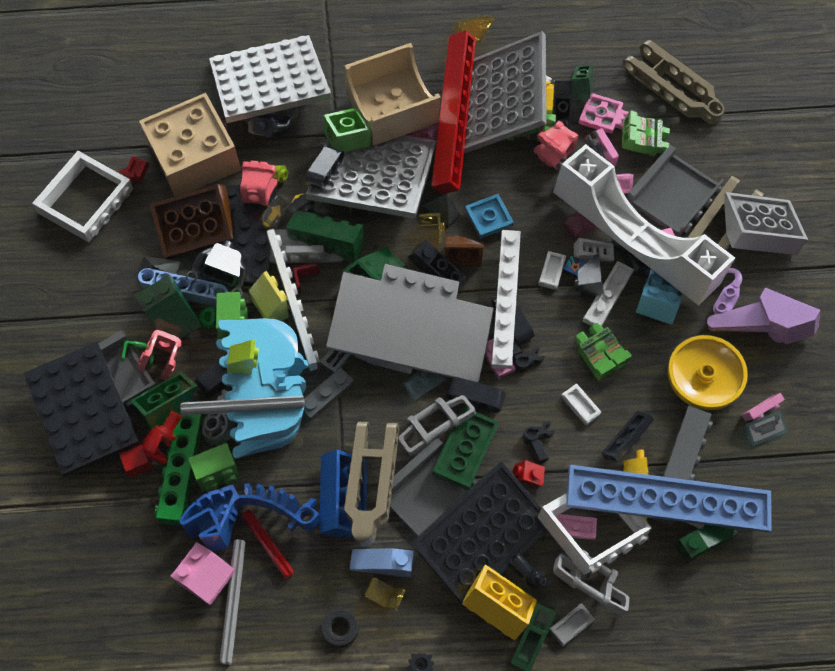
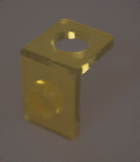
[419,213,445,243]
[365,578,405,609]

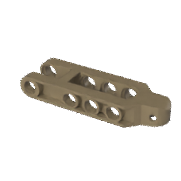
[623,40,724,124]
[688,176,764,251]
[344,422,399,547]

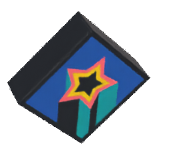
[562,255,587,279]

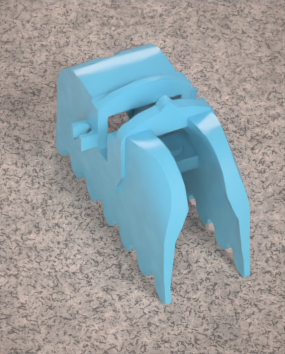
[216,319,309,459]

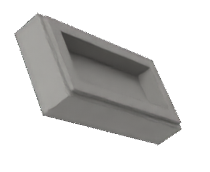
[549,603,595,647]

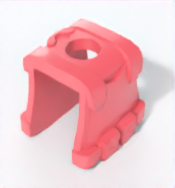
[534,121,579,170]
[240,161,278,206]
[137,330,181,380]

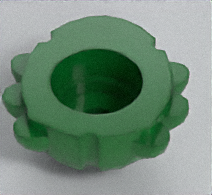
[199,306,216,329]

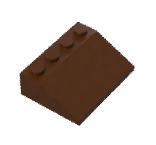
[150,184,233,258]

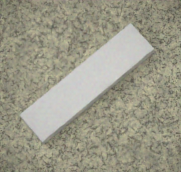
[582,261,634,326]

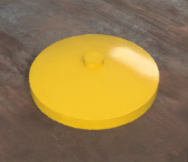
[667,335,748,410]

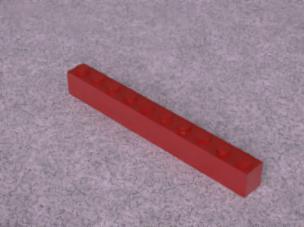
[432,30,476,194]

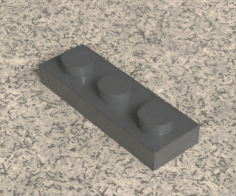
[303,368,354,420]

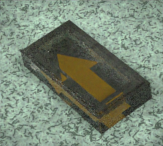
[258,194,289,231]

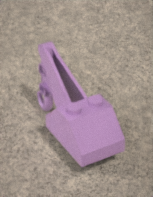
[707,268,820,344]

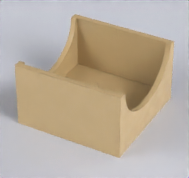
[344,43,441,146]
[139,93,241,197]

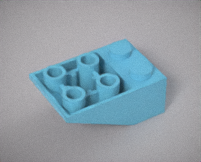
[636,269,683,325]

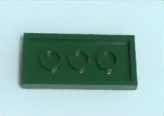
[432,407,500,490]

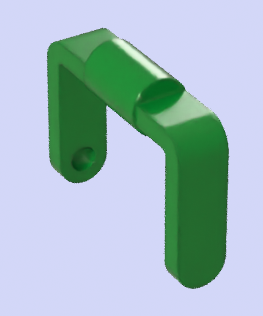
[121,341,155,367]

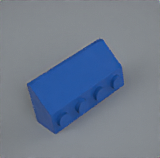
[319,449,367,537]

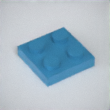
[465,194,514,239]

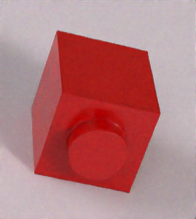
[119,445,153,478]

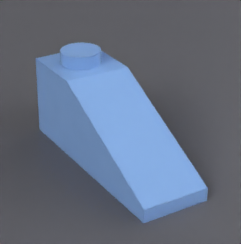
[349,548,414,578]

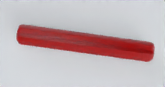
[242,509,294,579]

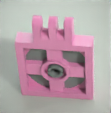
[579,93,629,134]

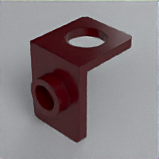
[293,263,319,295]

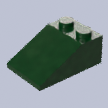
[135,275,202,343]
[130,371,199,431]

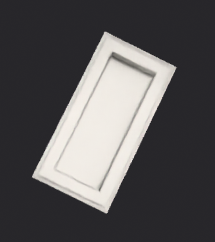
[539,251,566,290]
[561,384,602,426]

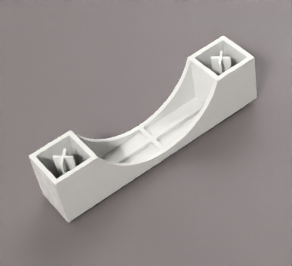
[553,144,735,306]

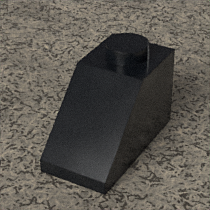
[575,254,604,297]

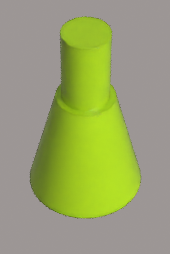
[272,165,288,183]

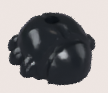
[408,653,434,671]

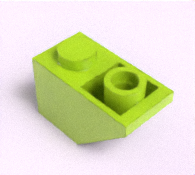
[227,340,259,375]

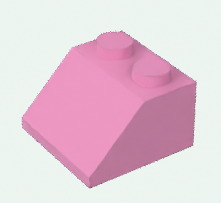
[171,542,236,605]

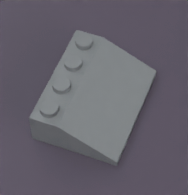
[724,192,808,255]

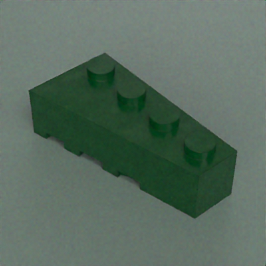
[286,210,364,261]

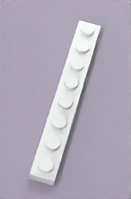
[267,229,320,371]
[492,230,521,369]

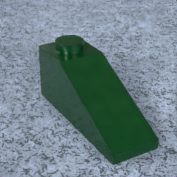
[571,65,594,102]
[675,525,738,564]

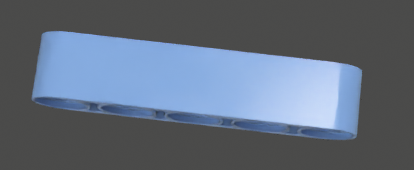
[138,268,228,307]

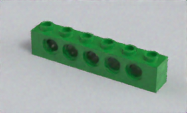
[154,412,206,526]

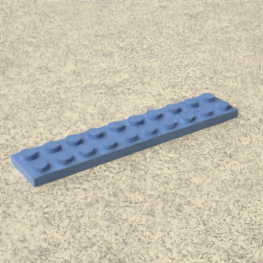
[566,465,772,533]

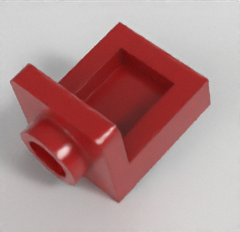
[119,155,150,183]
[512,460,545,488]

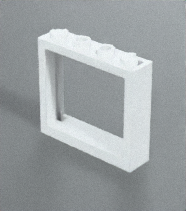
[32,151,133,242]
[538,493,651,575]

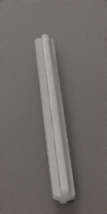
[180,396,305,415]
[220,539,245,665]

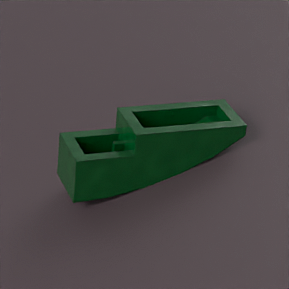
[511,602,557,671]

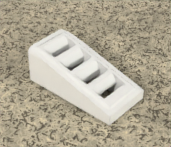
[574,238,614,262]

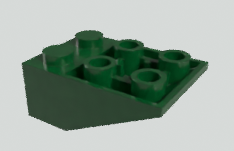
[343,247,409,281]

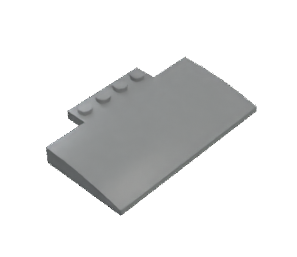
[326,264,493,383]

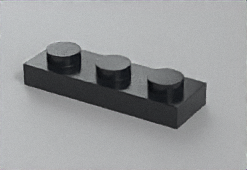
[601,411,654,462]

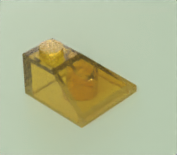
[454,15,495,45]

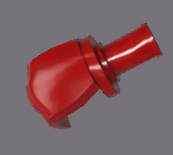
[143,411,182,463]

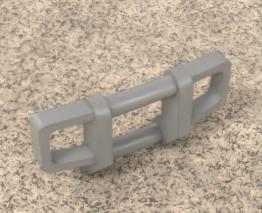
[399,395,476,456]
[553,550,629,616]

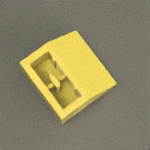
[249,271,290,321]

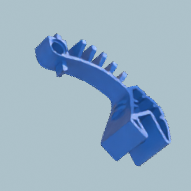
[180,484,322,551]

